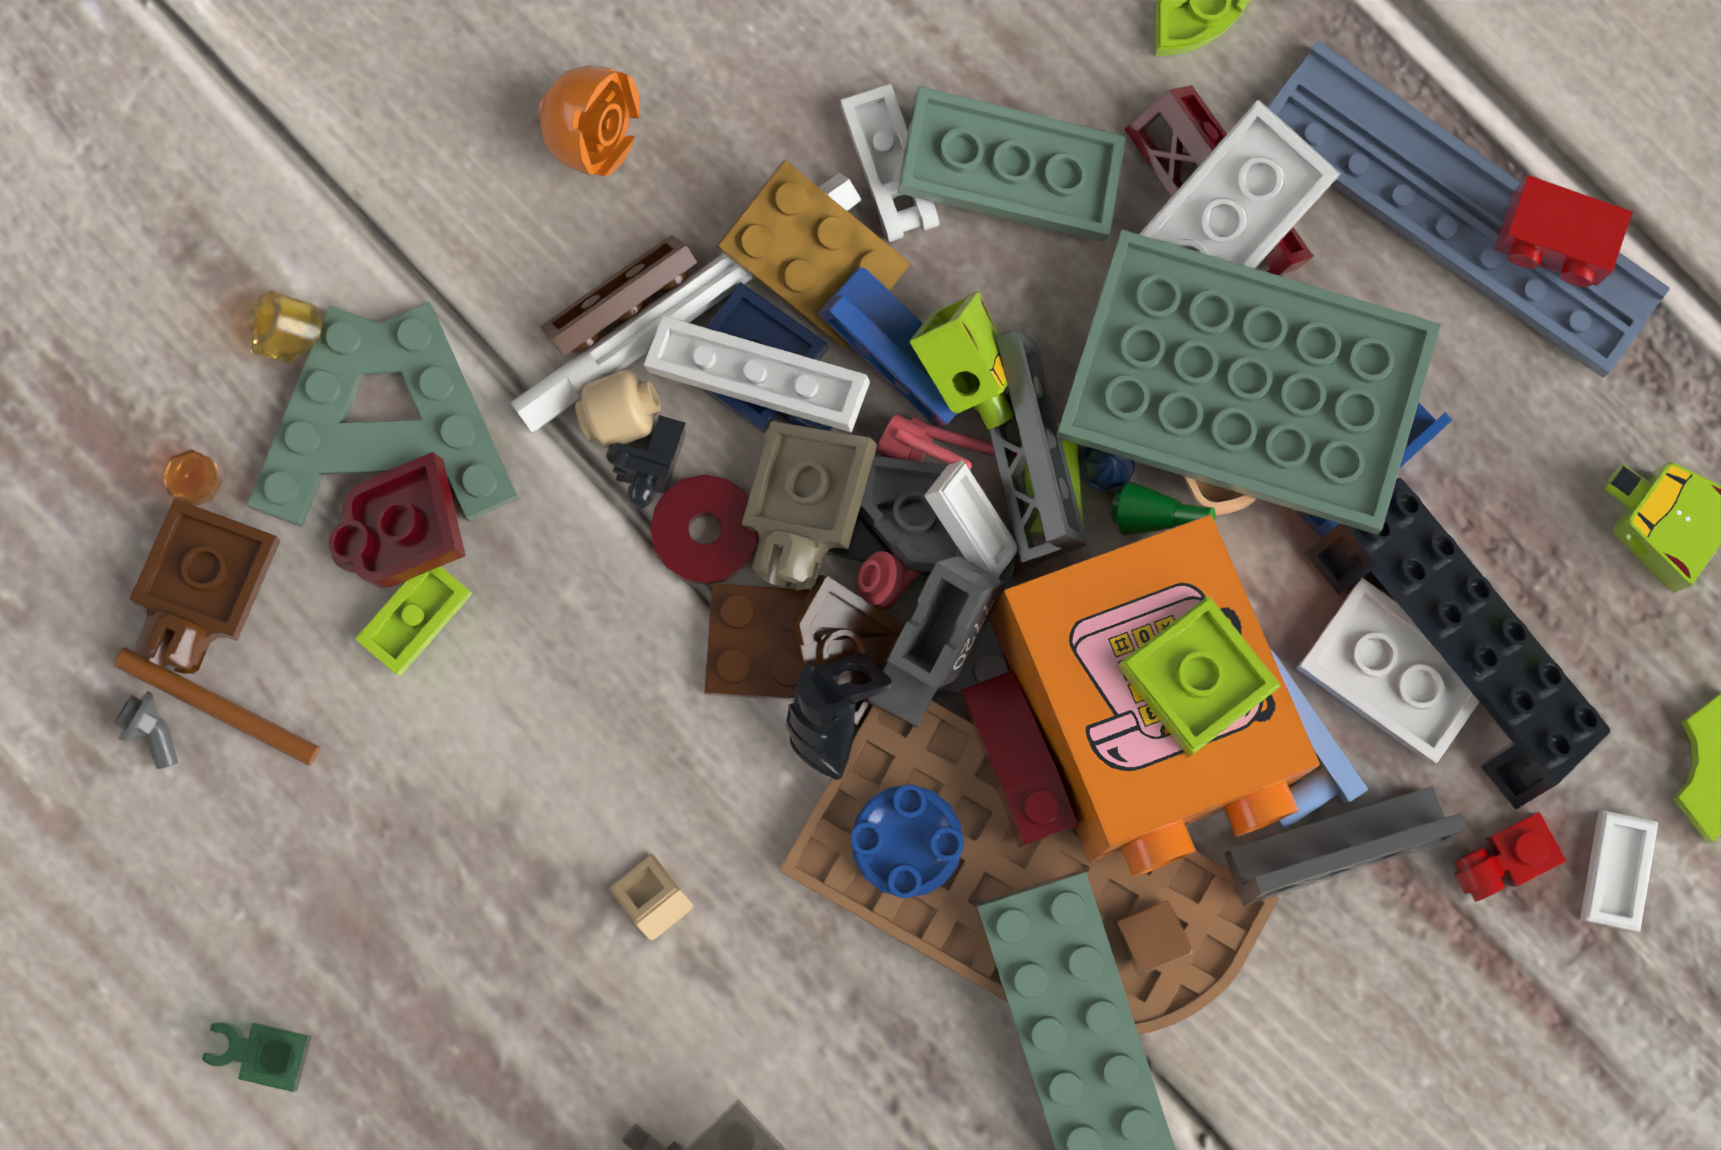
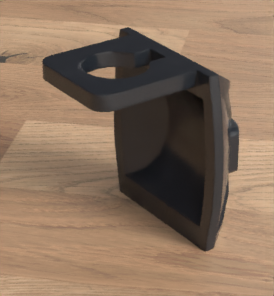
[786,653,892,780]

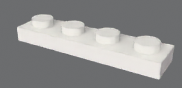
[643,315,870,432]

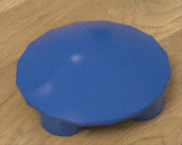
[851,785,964,898]

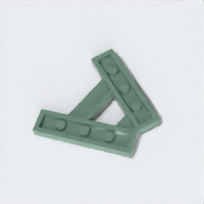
[247,301,519,527]

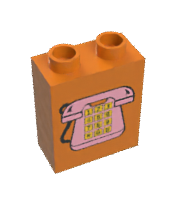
[989,514,1320,877]

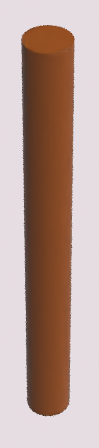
[114,647,320,766]

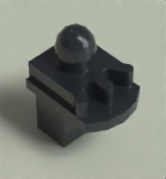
[606,415,686,509]

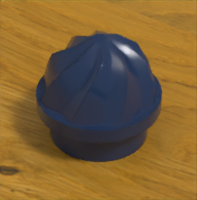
[1080,447,1135,493]

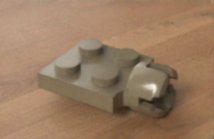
[741,421,877,590]

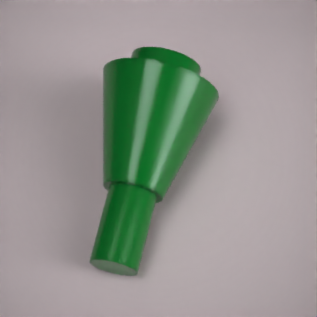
[1111,481,1216,535]

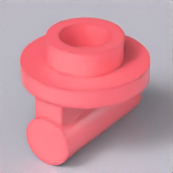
[858,551,922,611]

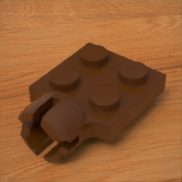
[129,499,280,674]

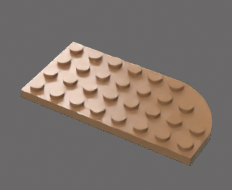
[779,701,1279,1035]

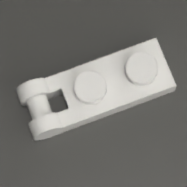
[840,84,939,243]

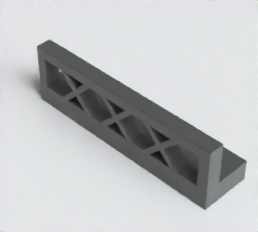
[989,329,1087,566]
[1224,786,1468,906]

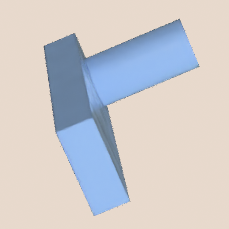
[1271,650,1368,830]

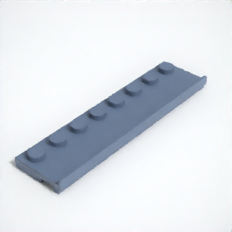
[1268,41,1670,378]

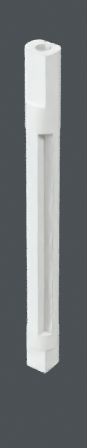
[510,173,861,433]

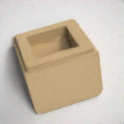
[609,853,693,940]

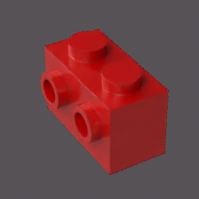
[1494,175,1633,287]

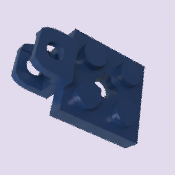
[698,282,833,434]

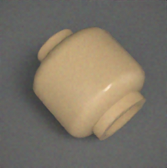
[575,369,661,448]

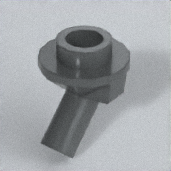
[114,691,178,769]

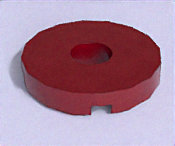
[650,475,759,585]

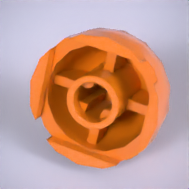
[539,65,640,177]

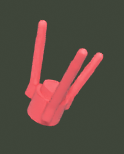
[877,414,1017,470]

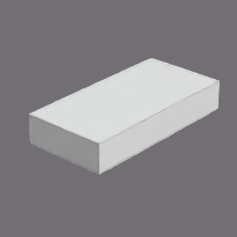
[924,460,1018,578]
[1580,811,1658,932]

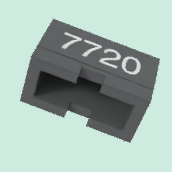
[887,556,1006,689]

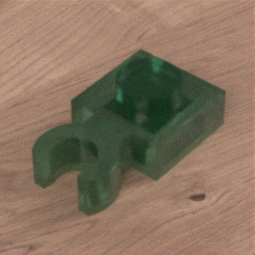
[202,1022,312,1092]

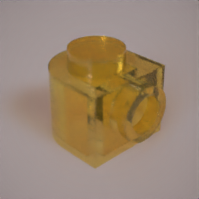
[249,290,322,364]

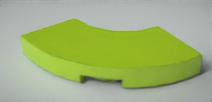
[1155,0,1250,57]
[1672,692,1721,843]

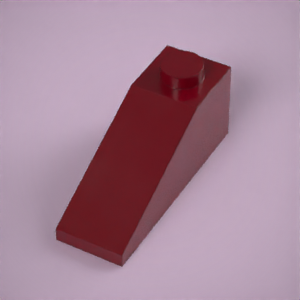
[960,671,1078,848]

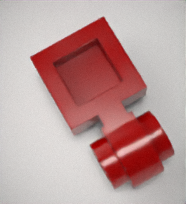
[1454,812,1567,902]

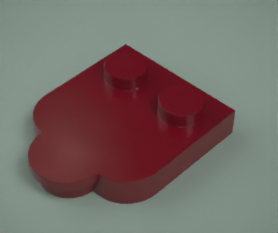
[329,452,466,588]

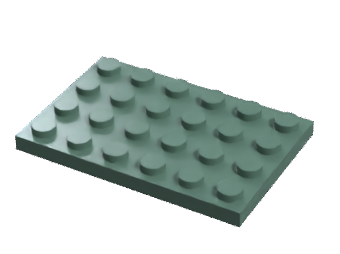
[1057,229,1441,535]

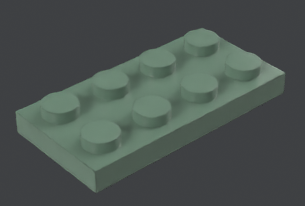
[897,86,1126,242]

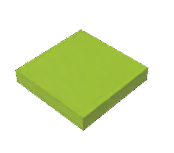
[1117,596,1281,757]

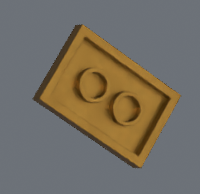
[716,160,911,348]

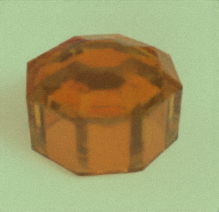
[162,449,222,506]

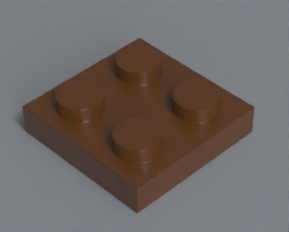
[704,583,810,701]

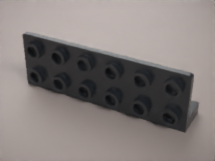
[1304,478,1610,809]

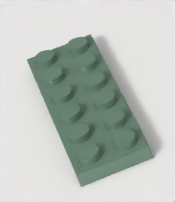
[977,869,1176,1150]

